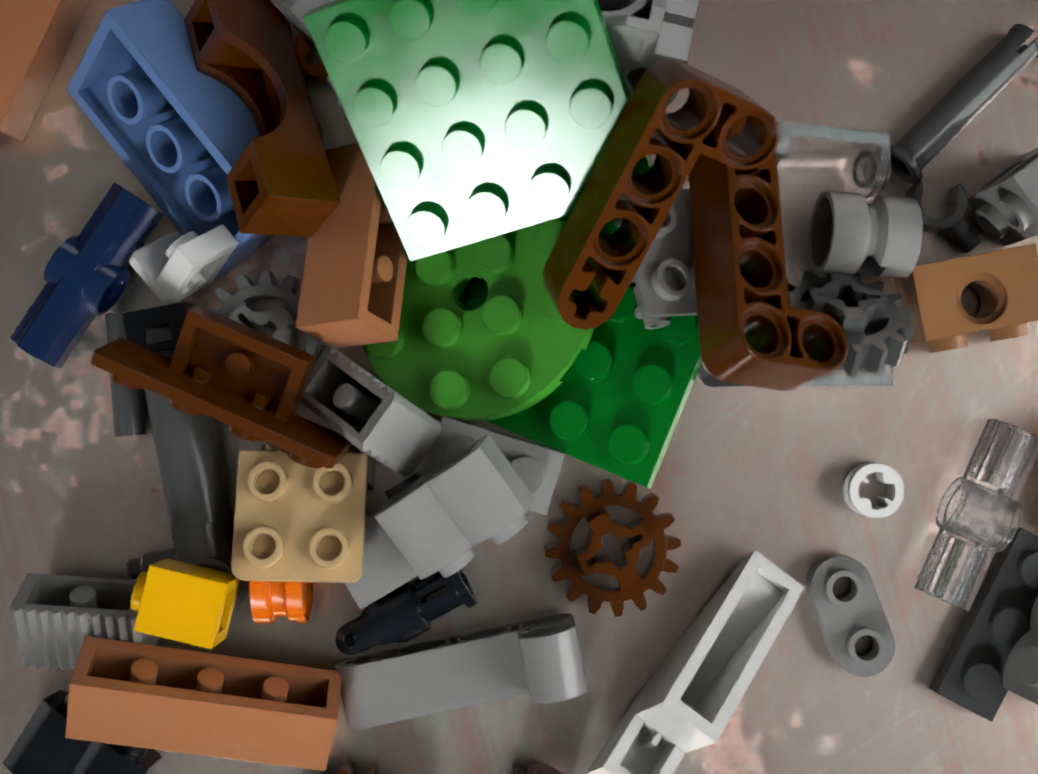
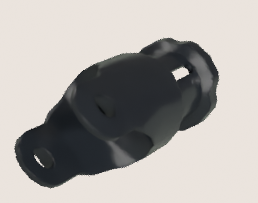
[335,569,478,655]

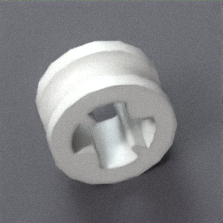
[842,462,905,519]

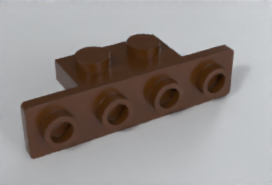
[90,305,351,469]

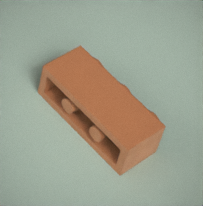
[295,143,408,349]

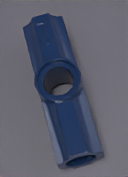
[10,182,164,368]

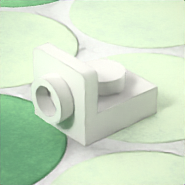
[129,224,239,305]

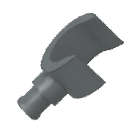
[905,180,981,253]

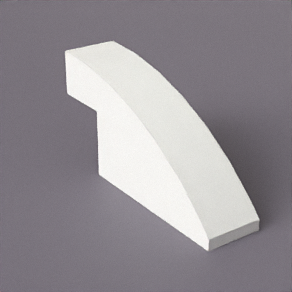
[587,550,805,774]

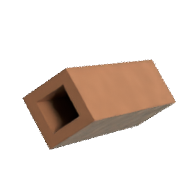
[0,0,90,143]

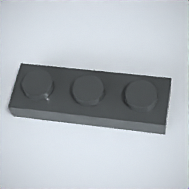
[929,526,1038,722]

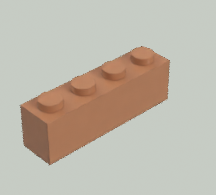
[65,636,342,771]

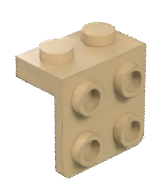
[231,443,375,583]

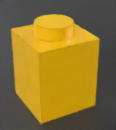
[131,558,240,650]

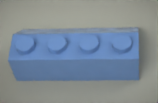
[66,0,276,279]

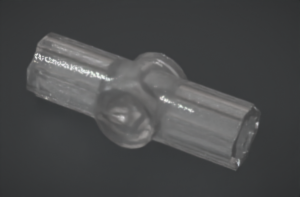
[914,419,1038,612]

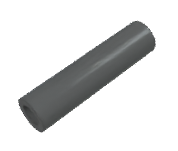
[105,312,146,437]

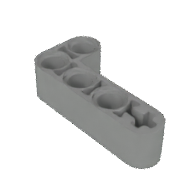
[335,613,589,730]

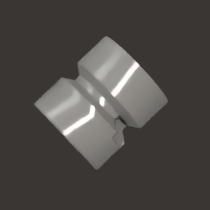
[809,191,923,279]

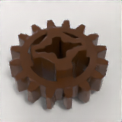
[544,479,681,617]

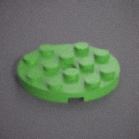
[362,214,594,422]

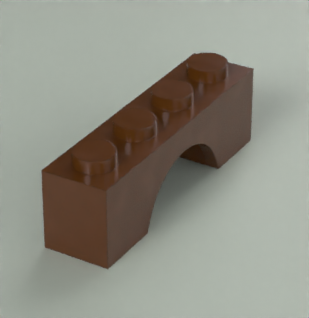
[184,0,340,237]

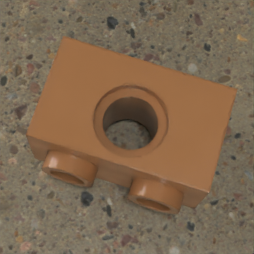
[894,243,1038,353]

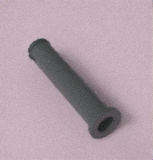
[881,24,1038,184]

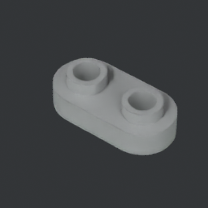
[806,554,895,677]

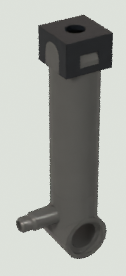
[121,302,249,608]

